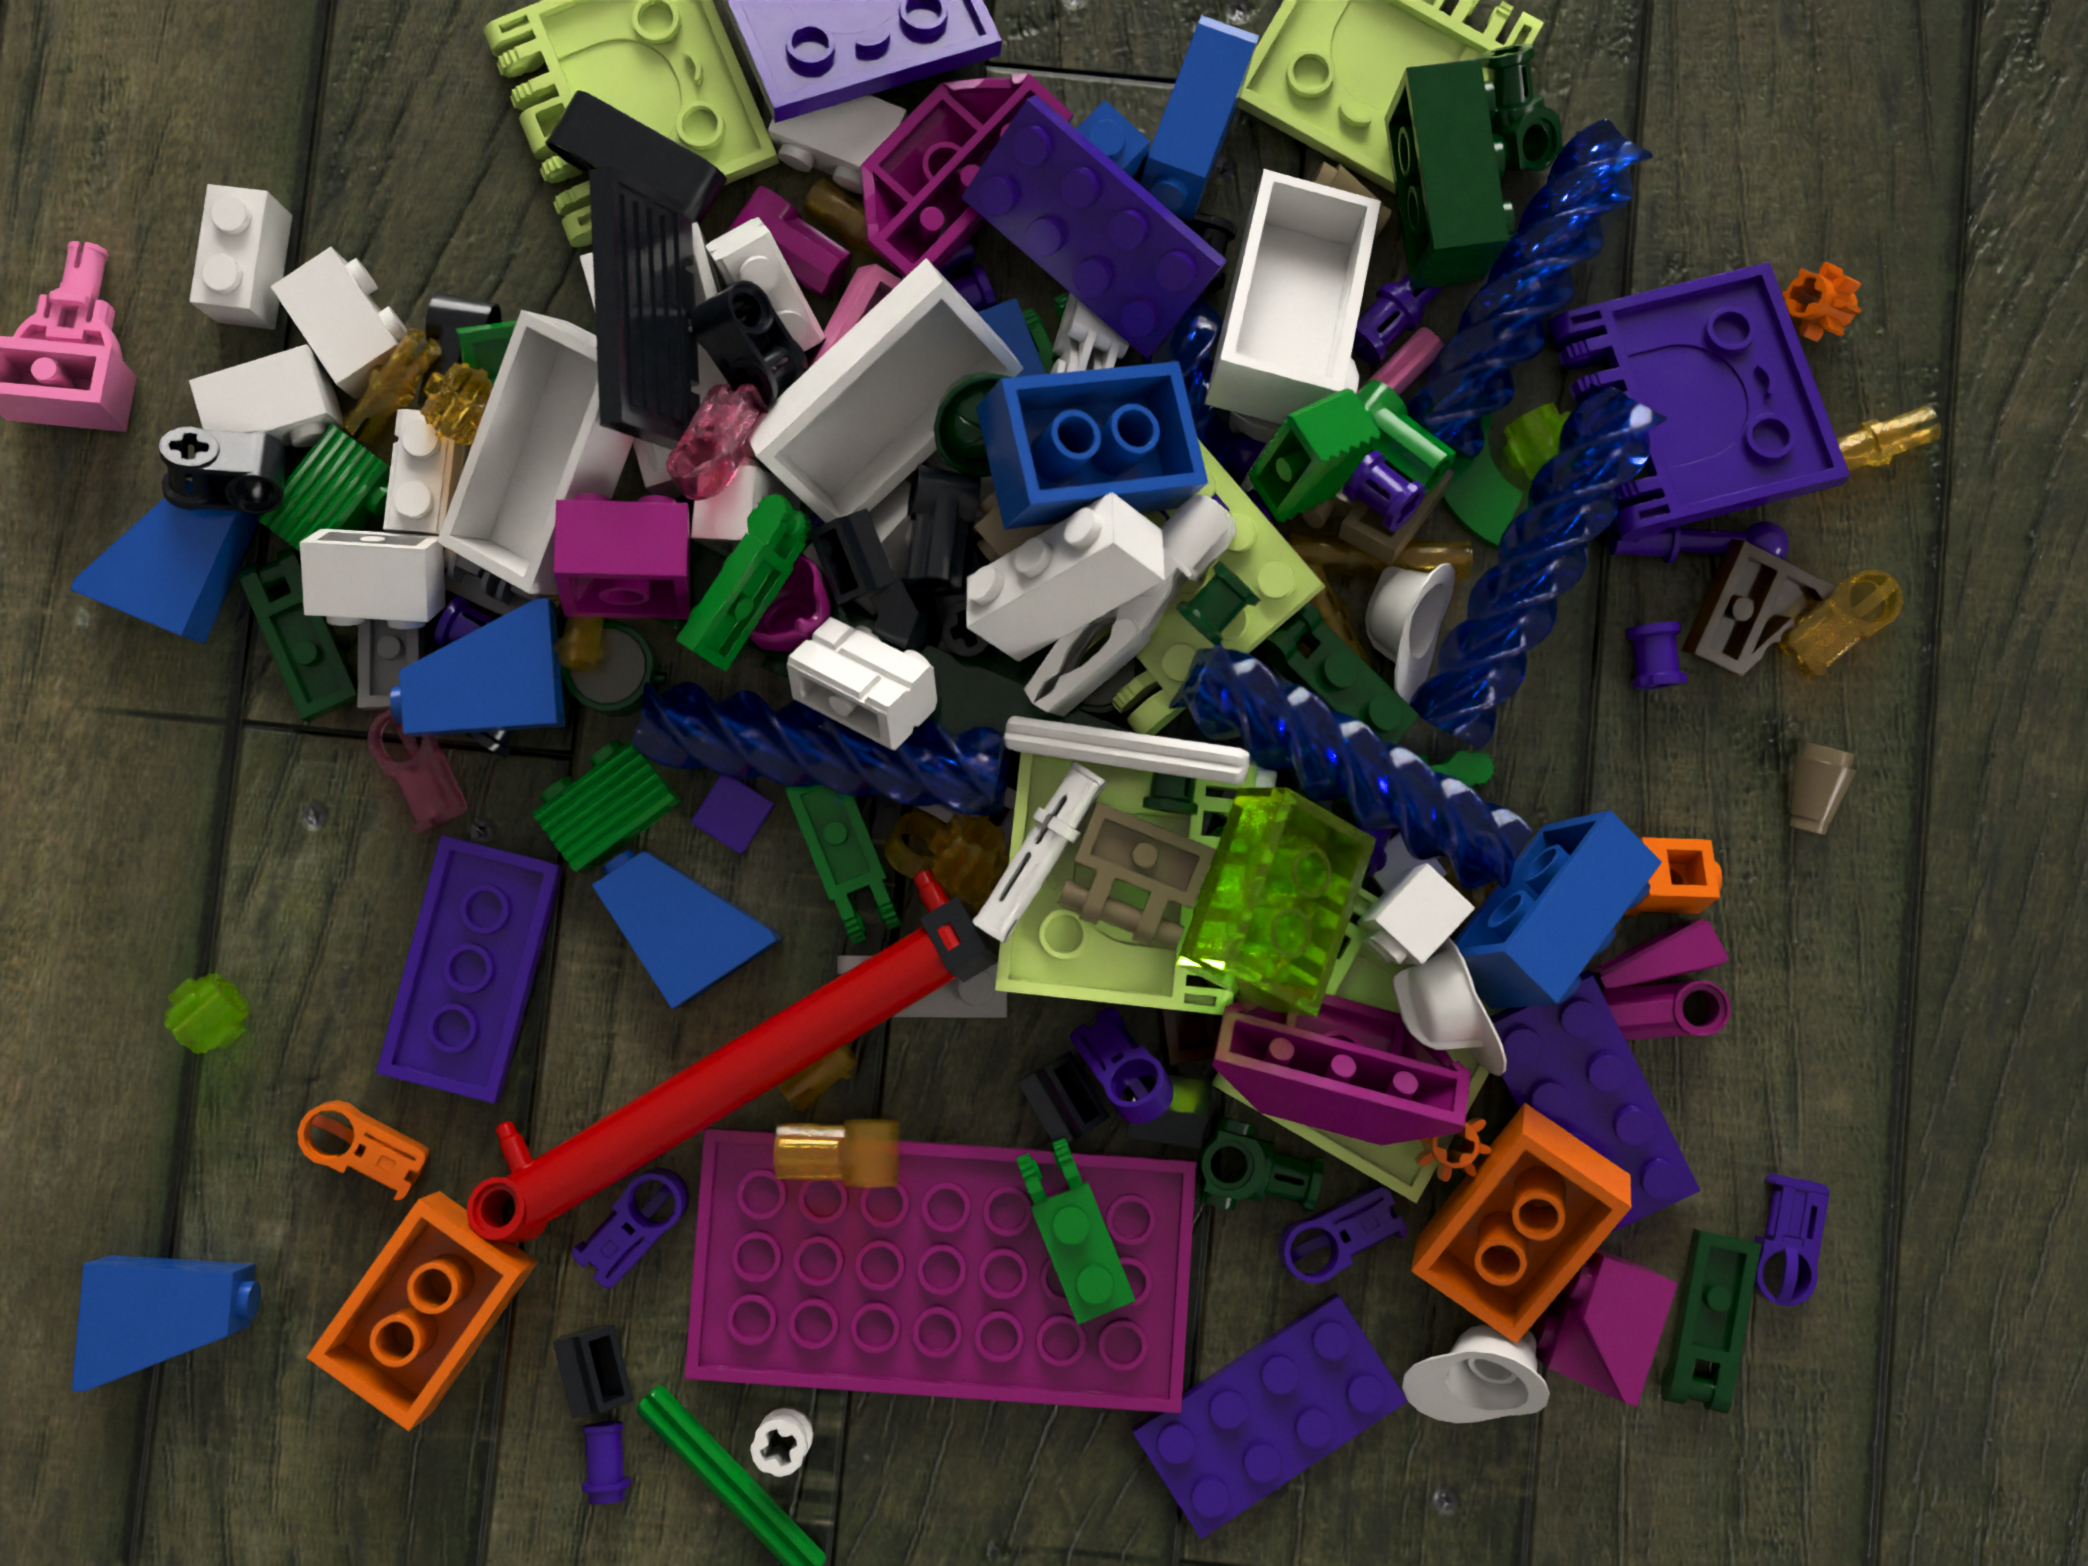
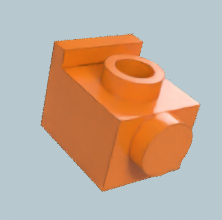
[1625,837,1722,916]

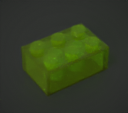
[1176,787,1377,1017]

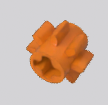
[1782,262,1862,342]
[1414,1117,1492,1182]

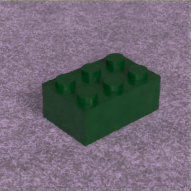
[1384,59,1515,290]

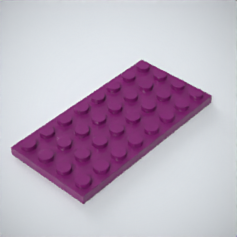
[684,1127,1197,1413]

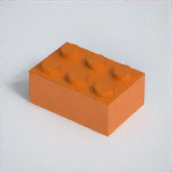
[1411,1103,1632,1344]
[306,1191,538,1431]

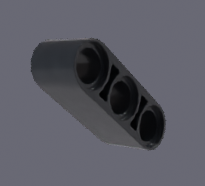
[545,90,727,227]

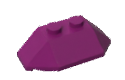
[860,73,1074,278]
[1212,984,1471,1146]

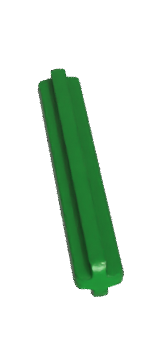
[636,1385,826,1566]

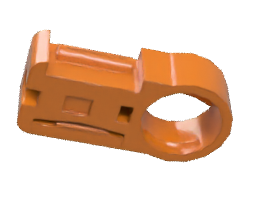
[297,1100,431,1200]

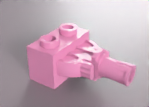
[0,241,137,432]

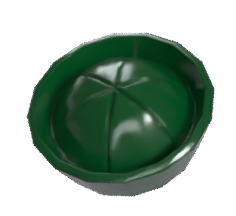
[933,372,1012,478]

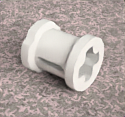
[750,1406,814,1477]

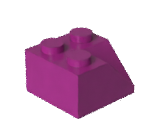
[553,493,692,619]
[1533,1249,1678,1407]

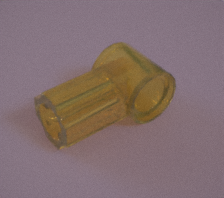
[774,1119,900,1187]

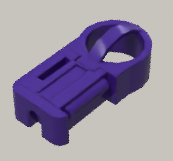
[1070,1007,1174,1124]
[572,1167,690,1288]
[1753,1174,1829,1306]
[1277,1186,1408,1284]

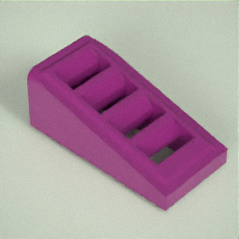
[1589,919,1729,989]

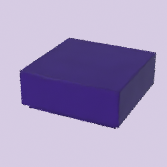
[690,771,776,856]

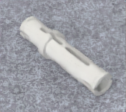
[972,761,1108,944]

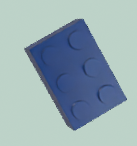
[976,361,1209,530]
[1454,810,1662,1009]

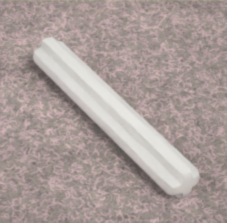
[1004,716,1250,785]

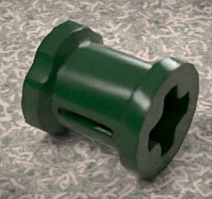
[1175,560,1261,646]
[1142,772,1198,815]

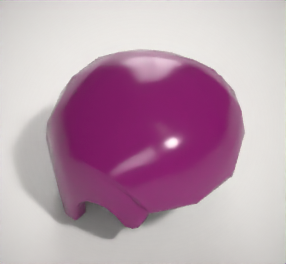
[748,553,831,652]

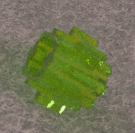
[1502,402,1583,481]
[163,973,251,1054]

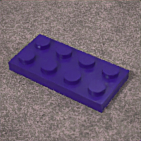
[961,95,1227,359]
[376,835,564,1104]
[1489,970,1701,1233]
[1132,1292,1408,1539]

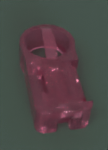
[666,384,769,501]
[367,710,467,833]

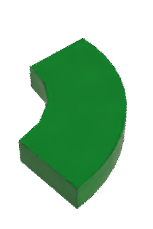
[1426,391,1524,551]

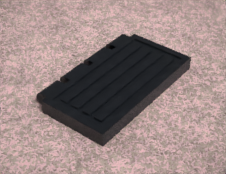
[589,165,702,450]

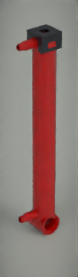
[466,869,998,1243]

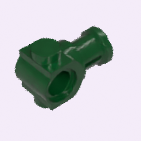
[1480,44,1563,171]
[1198,1116,1324,1212]

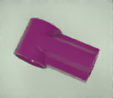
[726,186,852,300]
[1600,979,1731,1040]

